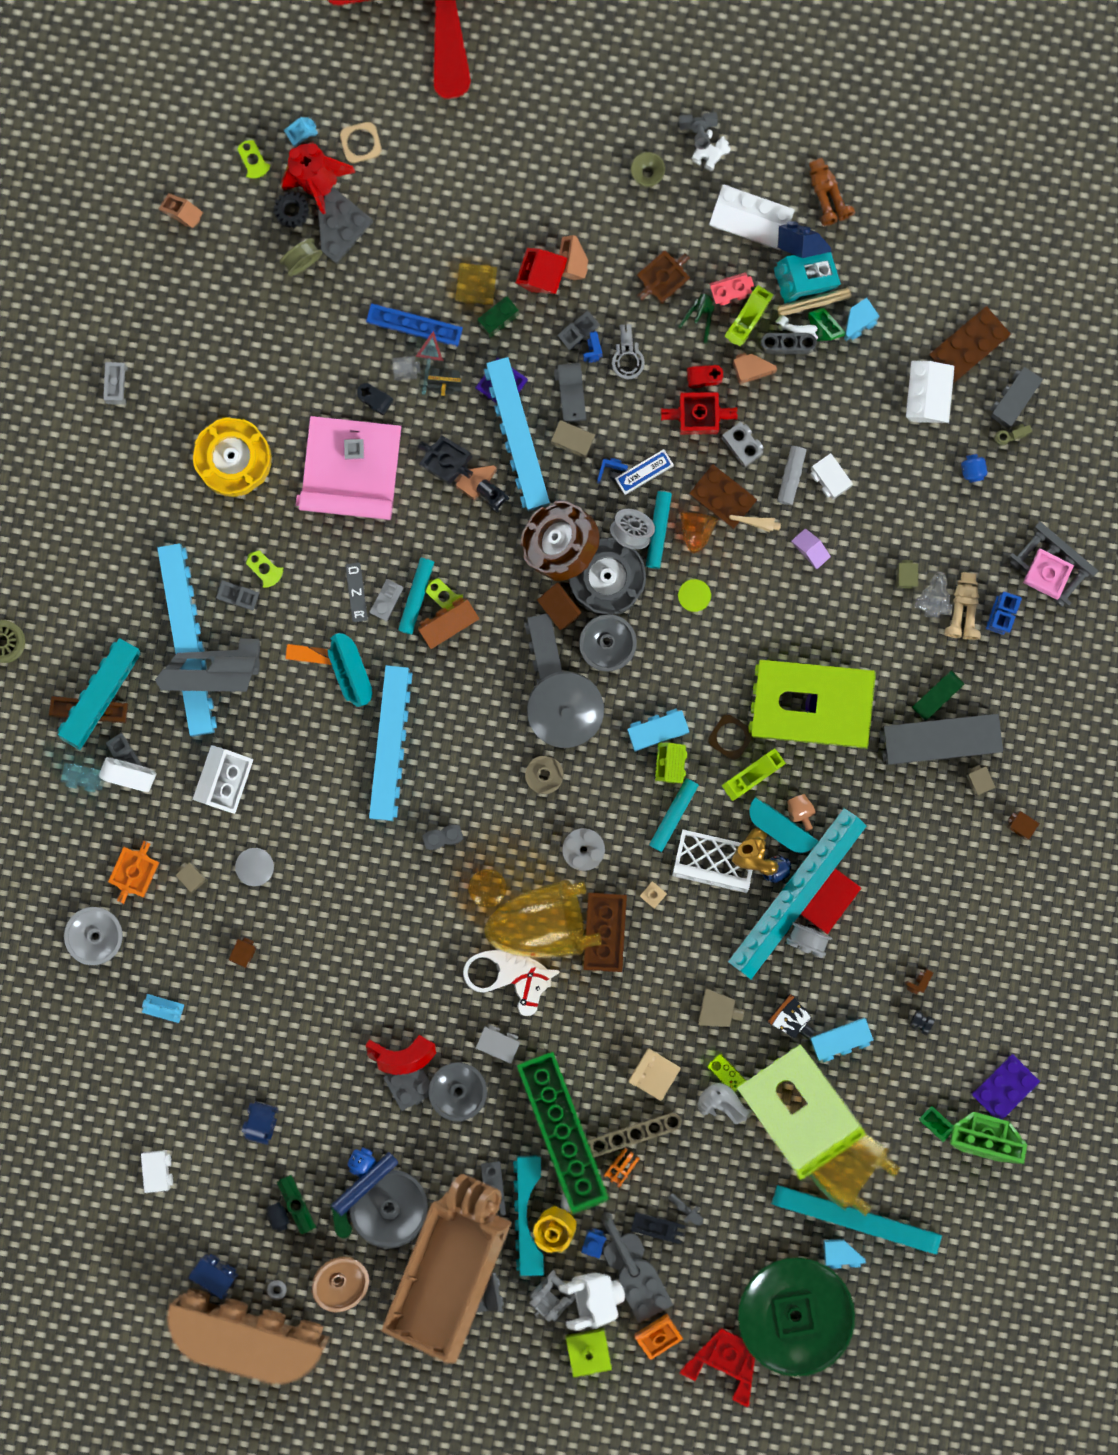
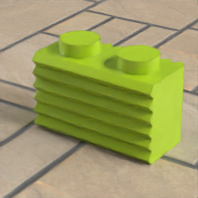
[655,743,687,783]

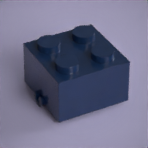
[189,1253,238,1300]

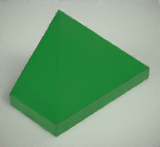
[808,308,846,341]
[918,1106,953,1142]

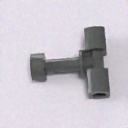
[679,112,718,150]

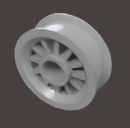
[610,509,655,549]

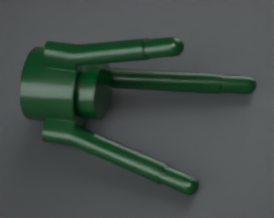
[678,294,715,344]

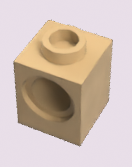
[639,881,667,909]

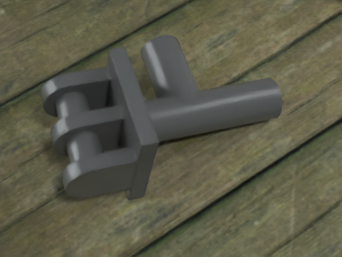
[668,1193,704,1226]

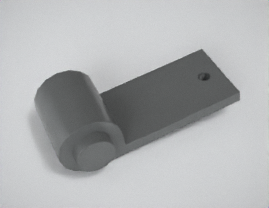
[554,363,586,422]

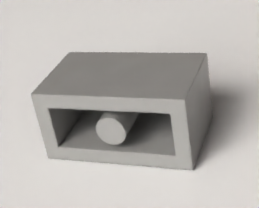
[476,1025,521,1063]

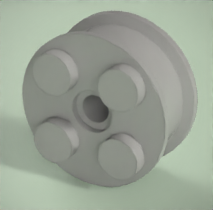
[562,828,605,871]
[786,922,832,958]

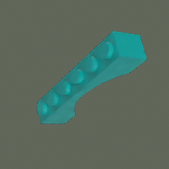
[513,1156,544,1276]

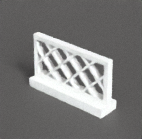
[672,830,753,893]

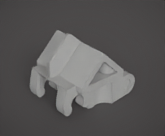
[529,1270,576,1322]

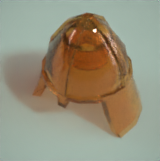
[680,512,719,554]

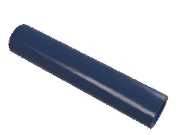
[331,1152,399,1216]

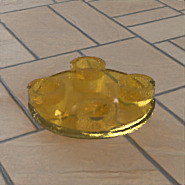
[468,869,507,908]

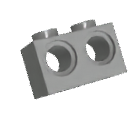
[722,422,764,468]

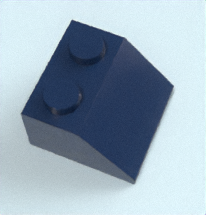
[777,221,831,258]

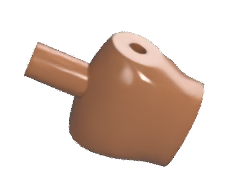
[787,794,815,832]

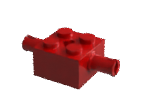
[661,392,738,435]

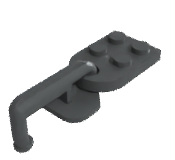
[601,1212,673,1323]

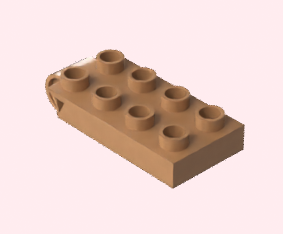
[381,1174,511,1363]

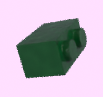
[477,296,519,338]

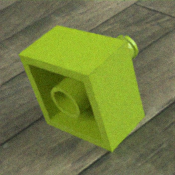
[566,1328,612,1377]

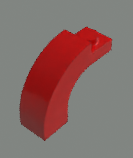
[365,1035,436,1075]

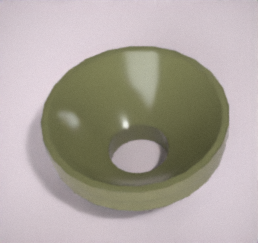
[631,152,665,187]

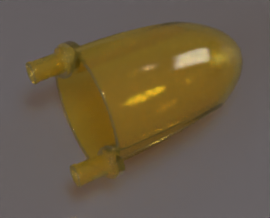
[484,880,602,958]
[808,1134,901,1217]

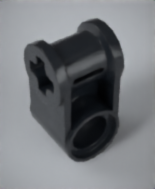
[357,383,394,416]
[476,479,510,513]

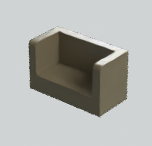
[551,420,595,459]

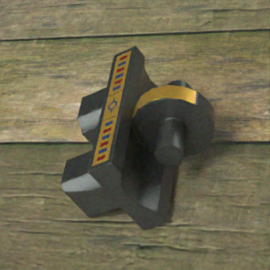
[427,368,462,400]

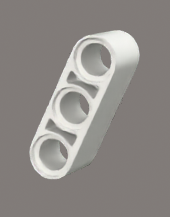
[98,757,157,792]

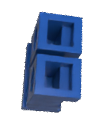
[985,591,1022,635]

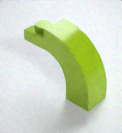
[724,285,774,346]
[722,748,786,801]

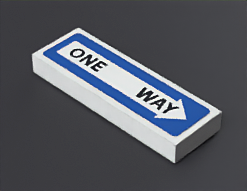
[615,449,674,495]

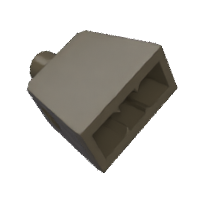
[698,988,745,1027]

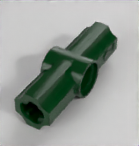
[277,1174,316,1235]

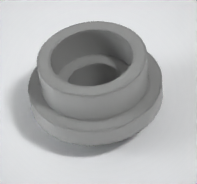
[267,1280,287,1300]

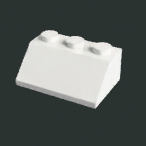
[906,361,954,423]
[193,745,254,814]

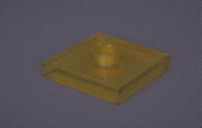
[455,263,497,306]

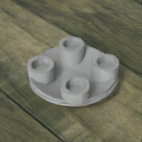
[235,848,274,886]

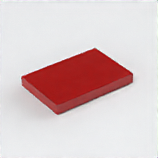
[800,868,862,934]

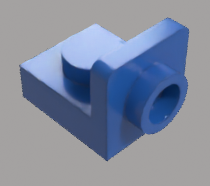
[583,331,602,363]
[581,1228,606,1259]

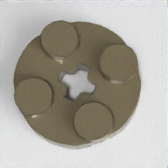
[525,756,564,794]

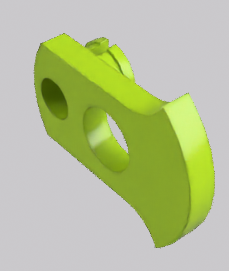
[237,140,271,178]
[246,550,283,588]
[425,578,463,609]

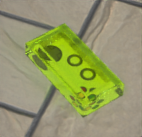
[707,1053,746,1092]

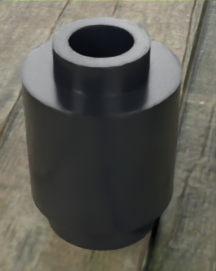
[265,1202,290,1233]

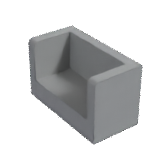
[103,362,128,405]

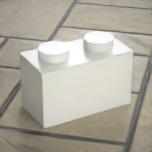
[810,453,853,500]
[141,1150,173,1193]

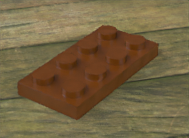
[928,306,1011,384]
[584,893,627,972]

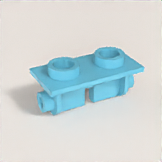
[142,994,184,1023]

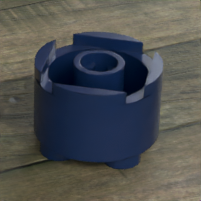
[242,1102,279,1145]

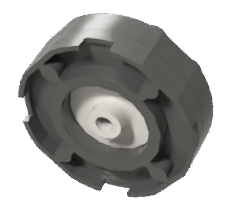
[569,538,646,616]

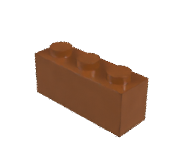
[417,597,479,649]

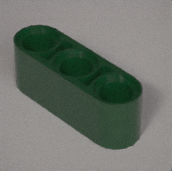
[912,670,965,721]

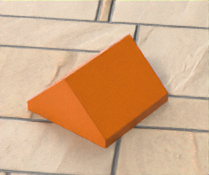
[634,1313,683,1360]

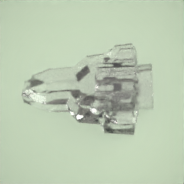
[914,571,953,619]

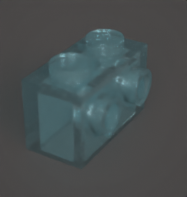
[61,763,104,793]

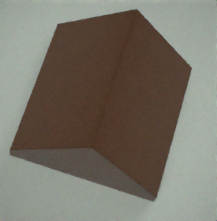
[537,582,581,630]

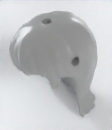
[698,1083,753,1124]

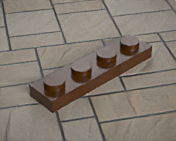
[49,696,129,724]

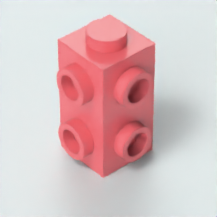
[709,272,754,306]

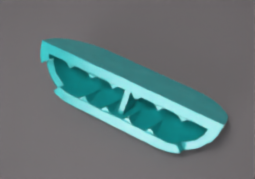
[328,633,372,707]
[750,797,819,853]

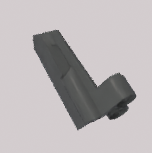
[155,638,260,692]

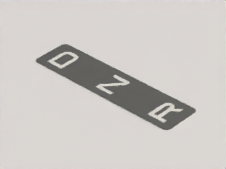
[345,562,368,622]

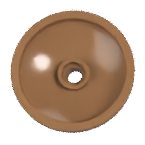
[312,1257,369,1312]

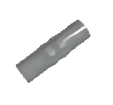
[777,446,807,505]

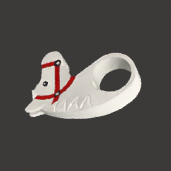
[463,950,559,1016]

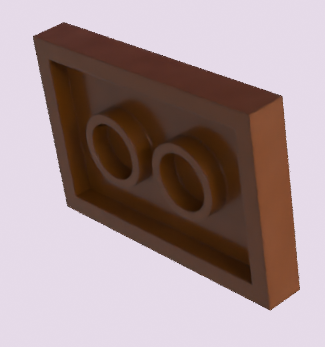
[689,464,757,530]

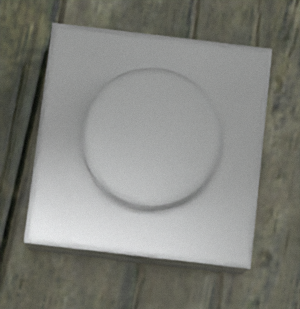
[344,439,364,459]

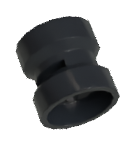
[909,1010,935,1036]

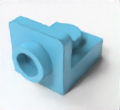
[284,117,318,146]

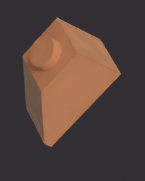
[159,193,203,228]
[559,235,588,280]
[733,353,777,384]
[455,465,497,501]

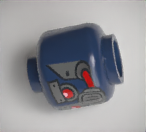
[763,855,792,883]

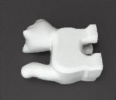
[692,130,731,171]

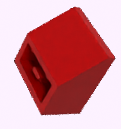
[515,248,568,294]

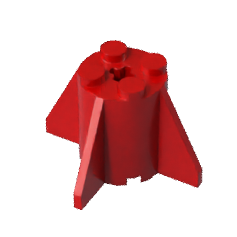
[281,142,356,215]

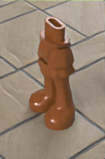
[809,158,856,226]

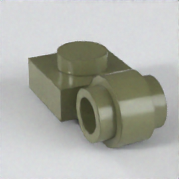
[994,424,1032,446]

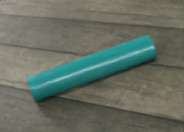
[645,491,672,569]
[398,558,435,635]
[649,778,699,852]

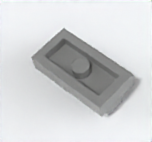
[370,579,404,622]

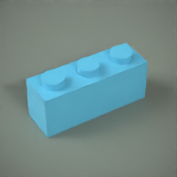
[627,709,689,752]
[810,1018,873,1062]

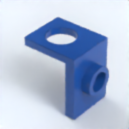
[597,458,628,484]

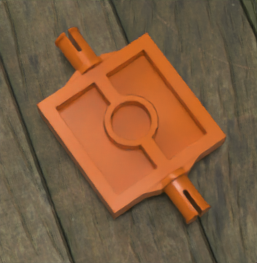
[108,841,160,904]

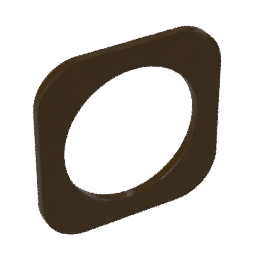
[708,715,753,760]

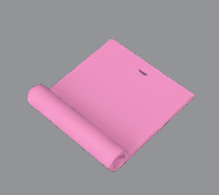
[296,416,401,520]

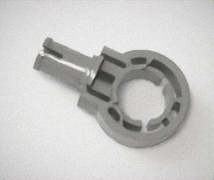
[612,324,645,379]

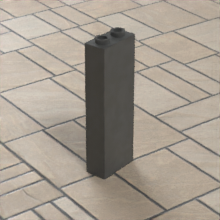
[879,714,1003,765]

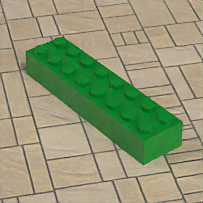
[517,1052,609,1215]

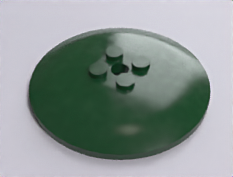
[738,1257,855,1377]

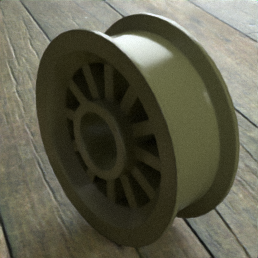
[279,238,323,276]
[0,620,25,663]

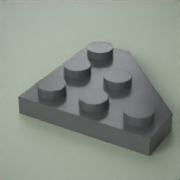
[318,187,373,264]

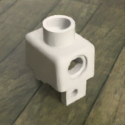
[559,1272,625,1330]

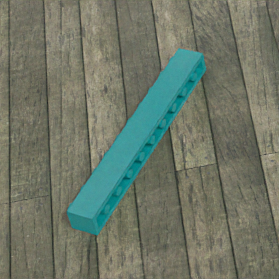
[728,808,867,979]

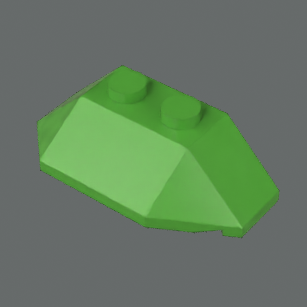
[950,1112,1027,1164]

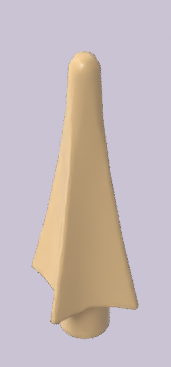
[729,515,781,532]

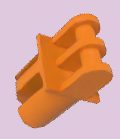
[604,1147,640,1187]

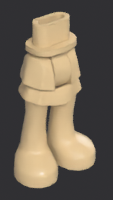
[944,572,981,640]

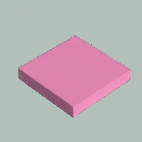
[1023,549,1074,600]

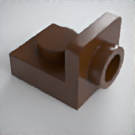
[905,969,934,995]

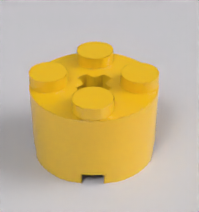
[533,1206,576,1253]

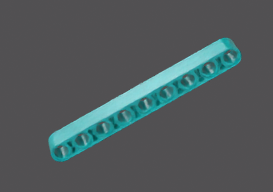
[771,1185,942,1254]

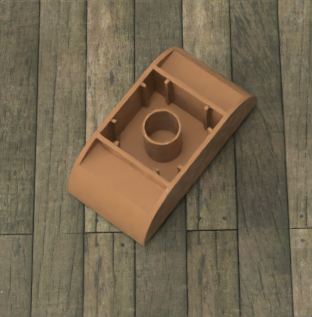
[168,1288,329,1384]

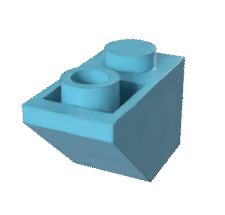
[844,298,879,341]
[823,1239,865,1269]

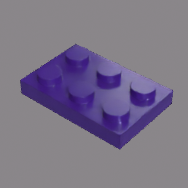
[971,1054,1040,1120]

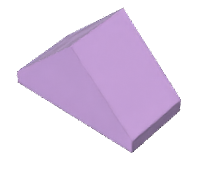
[791,529,831,570]

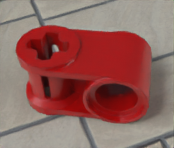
[687,365,723,388]

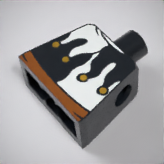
[766,993,815,1039]

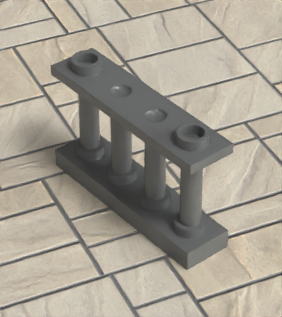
[1008,522,1098,608]

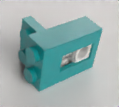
[774,252,841,304]

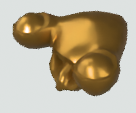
[732,827,779,875]

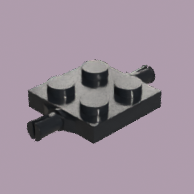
[418,435,473,485]

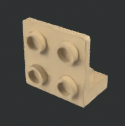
[628,1048,681,1101]

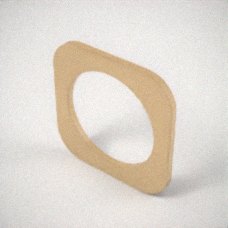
[340,122,381,163]

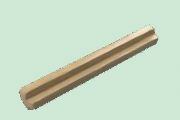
[777,288,851,316]

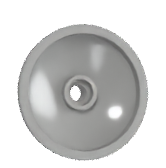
[64,907,123,965]

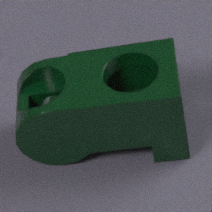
[331,1202,353,1238]

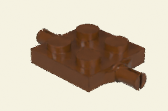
[637,250,690,304]

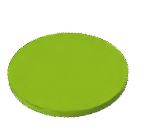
[678,579,711,612]

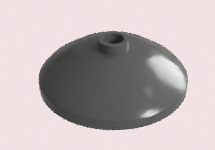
[579,614,637,671]
[429,1062,487,1121]

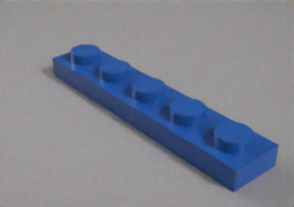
[366,303,463,347]

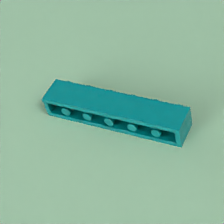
[58,638,141,750]

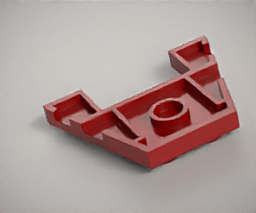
[679,1328,755,1407]

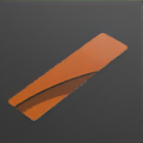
[286,644,332,665]

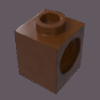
[1007,811,1040,840]
[228,937,257,968]

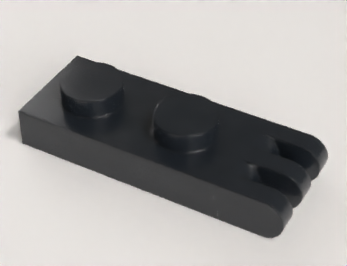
[631,1211,686,1244]

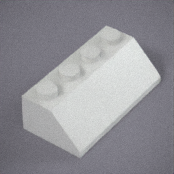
[709,185,795,250]

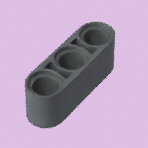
[760,333,817,354]

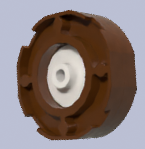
[521,501,599,581]

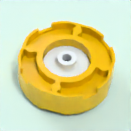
[193,417,272,497]

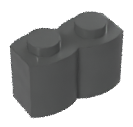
[423,825,464,850]

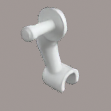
[775,315,818,339]

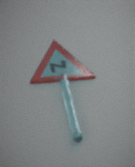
[415,331,443,395]

